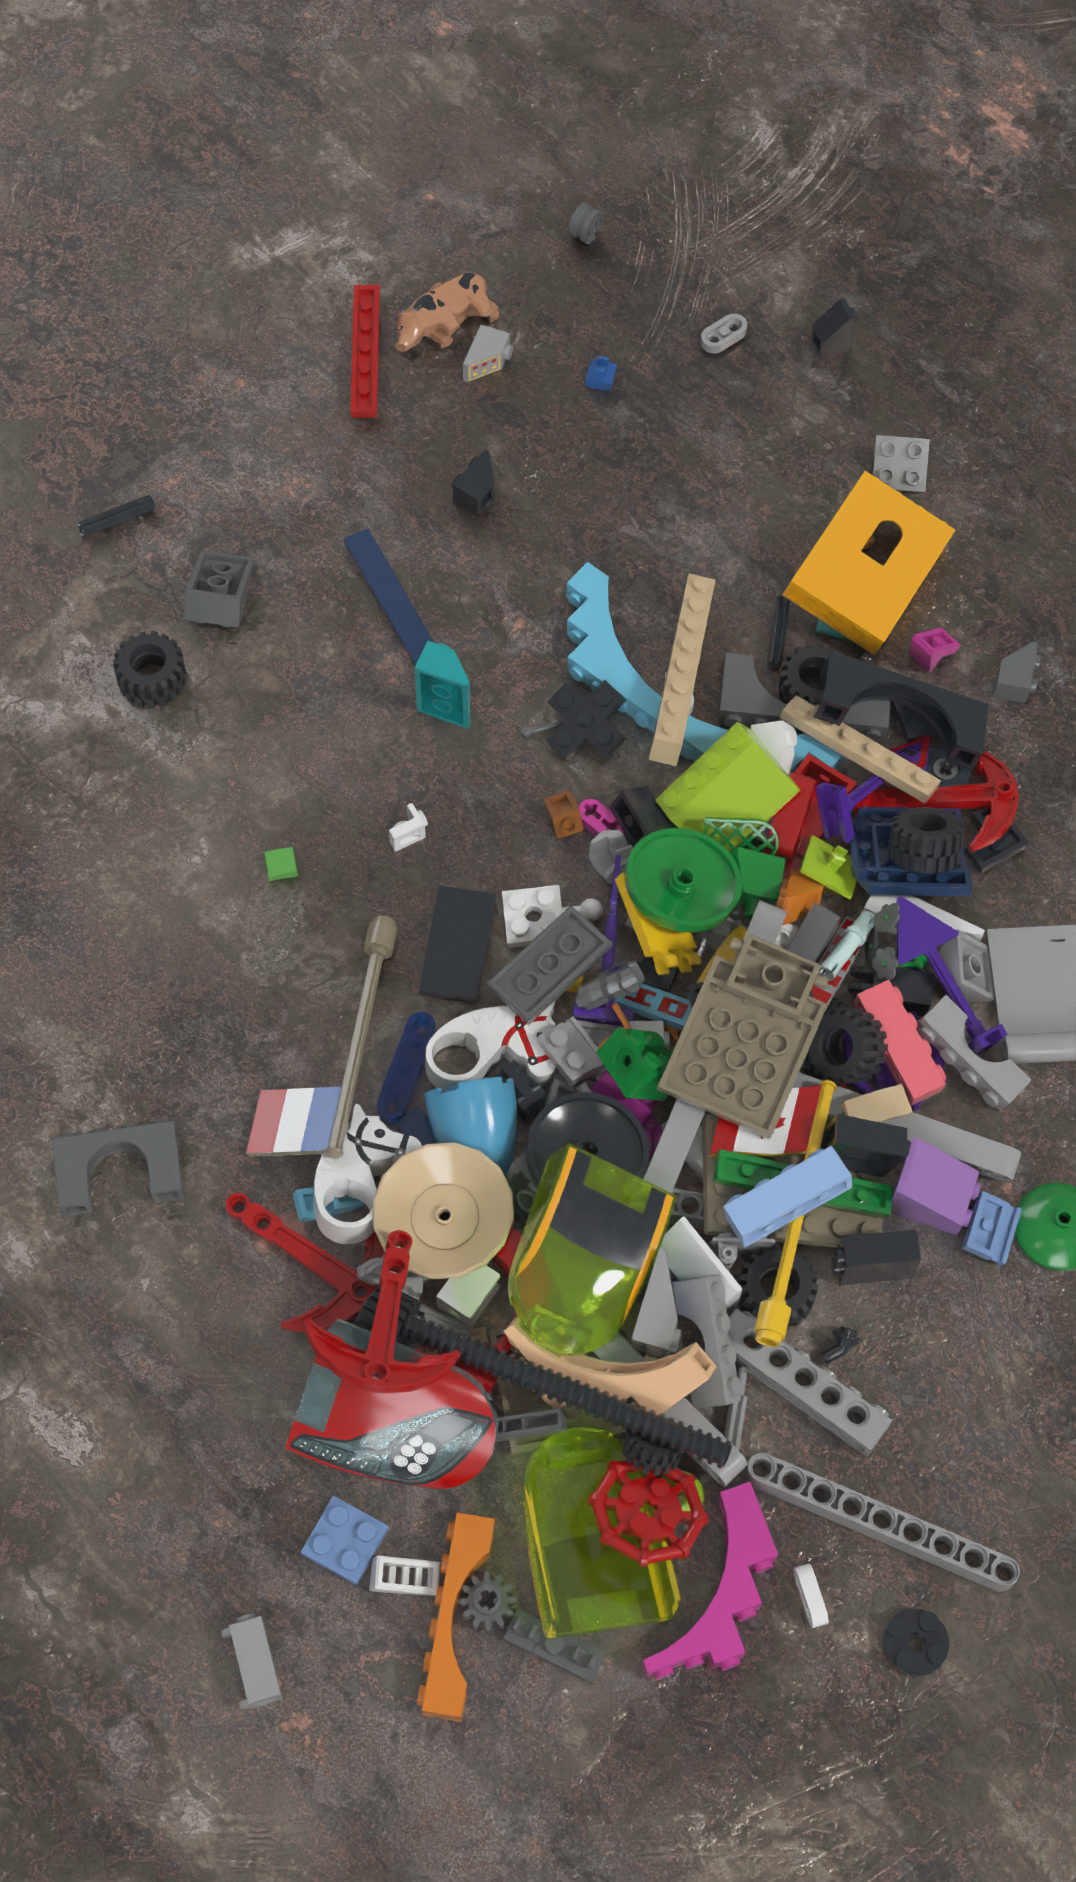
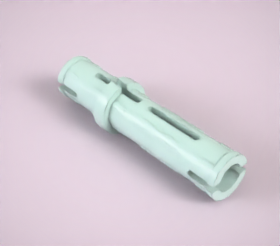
[818,911,876,981]

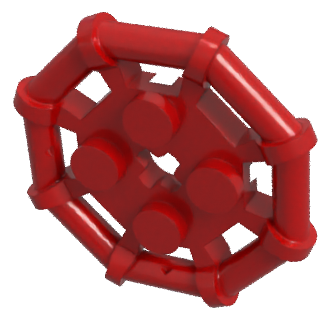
[588,1460,709,1568]

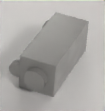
[221,1614,283,1710]

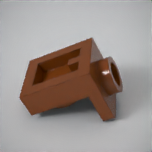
[543,790,584,838]

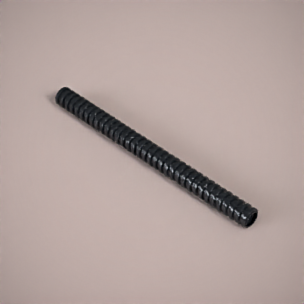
[401,1313,732,1469]

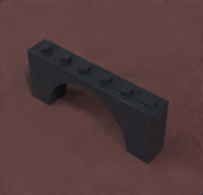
[813,651,989,770]

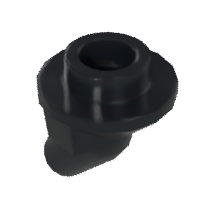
[821,1326,863,1364]

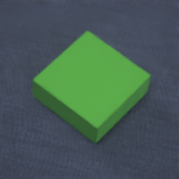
[264,847,298,881]

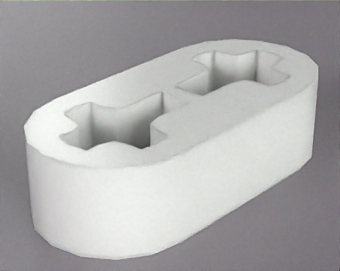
[793,1563,829,1628]

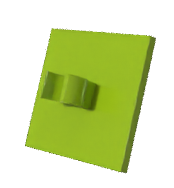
[800,835,857,899]

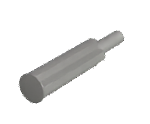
[724,1366,748,1450]

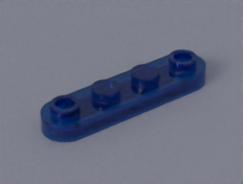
[377,1012,436,1123]

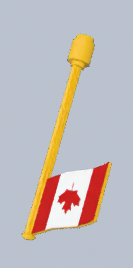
[709,1080,837,1347]

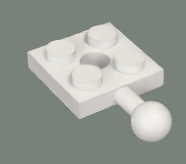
[502,885,603,948]

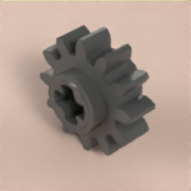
[459,1571,517,1633]

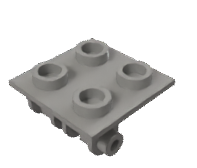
[873,435,930,493]
[709,1233,775,1272]

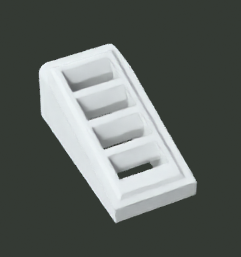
[369,1555,440,1596]

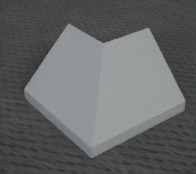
[930,929,995,1002]

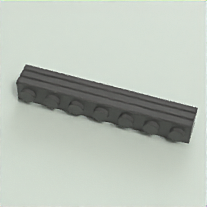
[442,1408,567,1450]

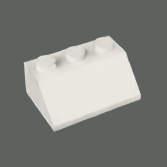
[652,1217,742,1315]

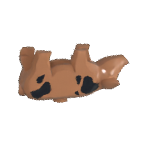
[395,272,499,352]

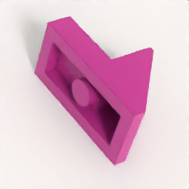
[910,627,961,673]

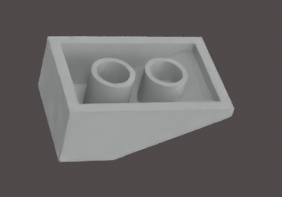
[632,1248,682,1358]

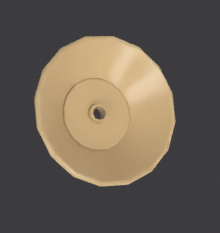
[373,1142,514,1279]

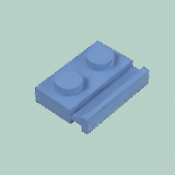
[961,1191,1022,1266]

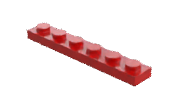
[350,285,380,418]

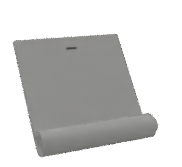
[986,925,1076,1064]

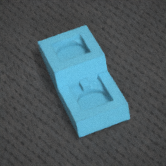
[293,1187,363,1222]

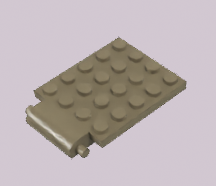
[657,933,829,1139]

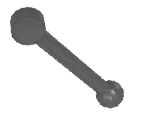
[521,720,565,738]

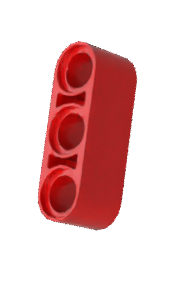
[765,772,818,860]

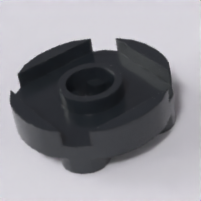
[882,1609,949,1678]

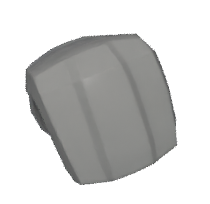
[588,830,633,884]

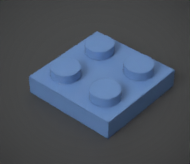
[301,1496,389,1586]

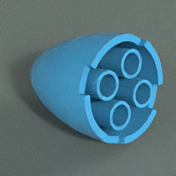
[424,1077,518,1177]

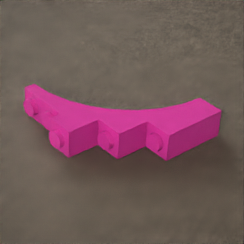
[642,1482,778,1680]

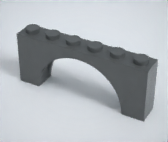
[718,653,892,742]

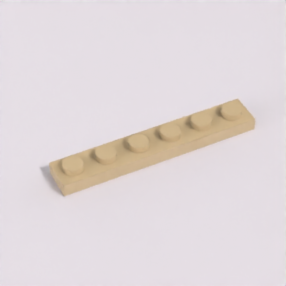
[780,695,941,804]

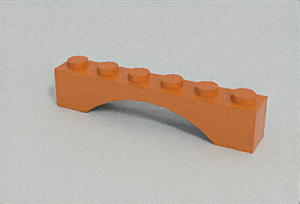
[417,1513,495,1722]

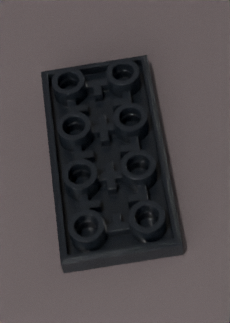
[419,886,496,1002]

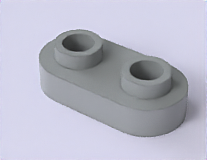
[701,314,747,353]

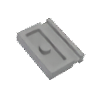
[537,1016,605,1086]

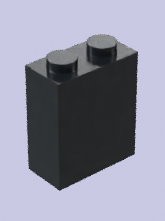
[831,1230,921,1286]

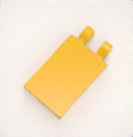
[615,873,701,975]

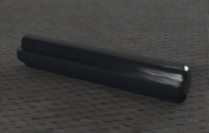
[77,495,155,536]
[767,595,790,670]

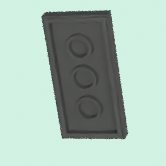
[487,905,613,1025]

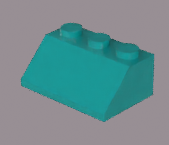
[414,641,471,729]

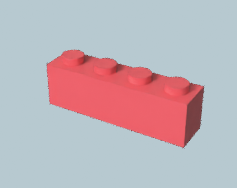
[853,980,946,1106]

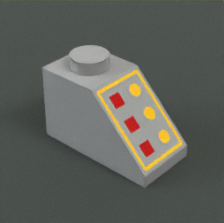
[463,325,513,382]

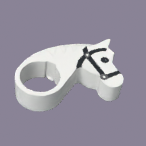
[313,1104,422,1244]

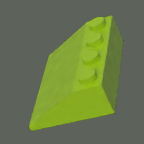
[655,722,800,852]

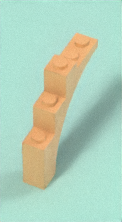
[504,1312,717,1415]

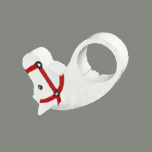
[425,1001,556,1091]

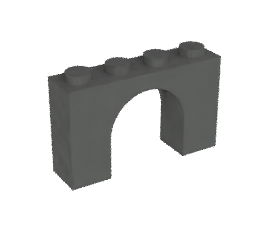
[52,1119,185,1217]

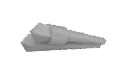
[417,1303,472,1336]

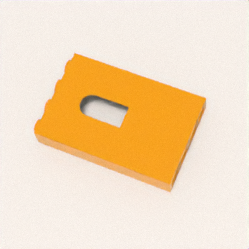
[782,471,955,656]

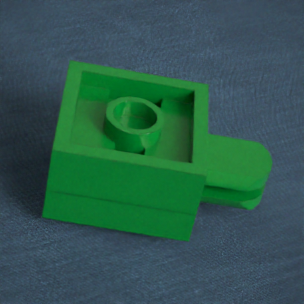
[596,1028,673,1101]

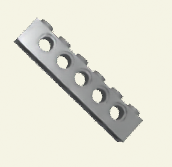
[729,1308,892,1458]

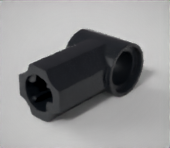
[494,1060,548,1122]

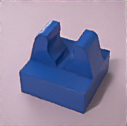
[585,356,617,391]

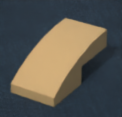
[841,1084,912,1122]

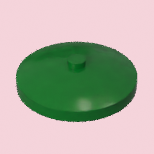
[625,828,742,932]

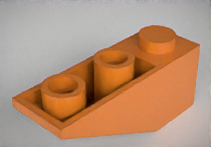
[776,870,824,925]

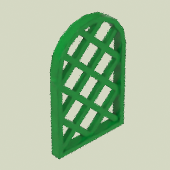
[704,817,779,856]

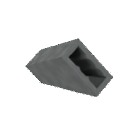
[787,903,840,963]

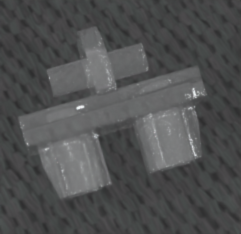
[691,921,731,956]

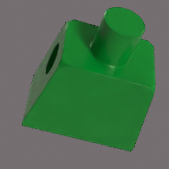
[729,847,785,920]

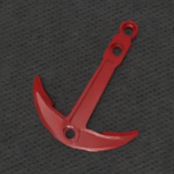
[852,751,1019,852]
[226,1193,385,1333]
[304,1230,461,1394]

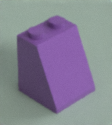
[891,1137,981,1236]

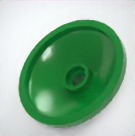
[1014,1182,1076,1271]

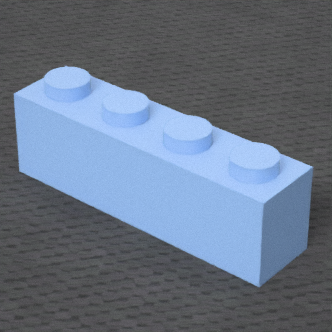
[723,1146,852,1248]

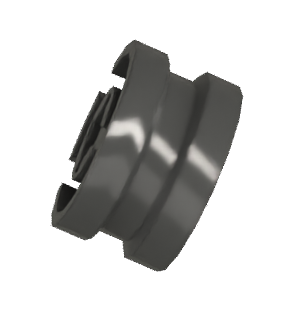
[568,202,604,244]

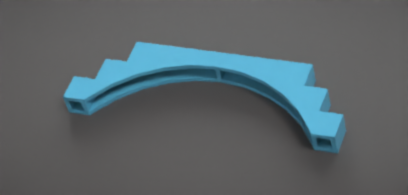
[566,562,848,773]

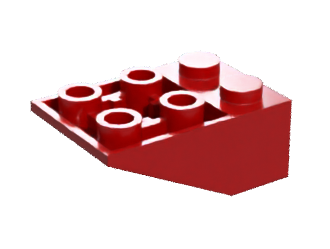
[794,754,856,859]

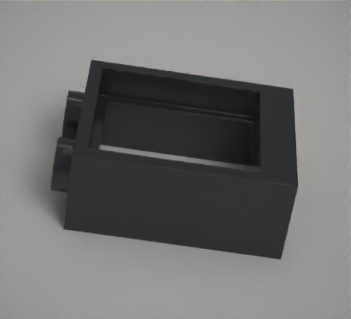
[820,1114,910,1177]

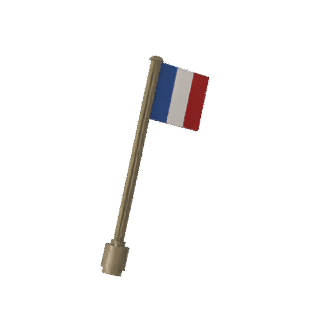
[246,916,397,1158]

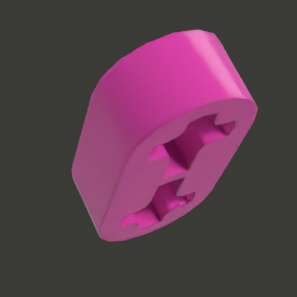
[579,799,624,837]

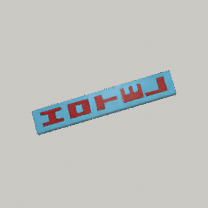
[613,983,692,1031]

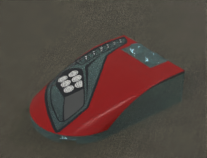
[285,1319,498,1489]

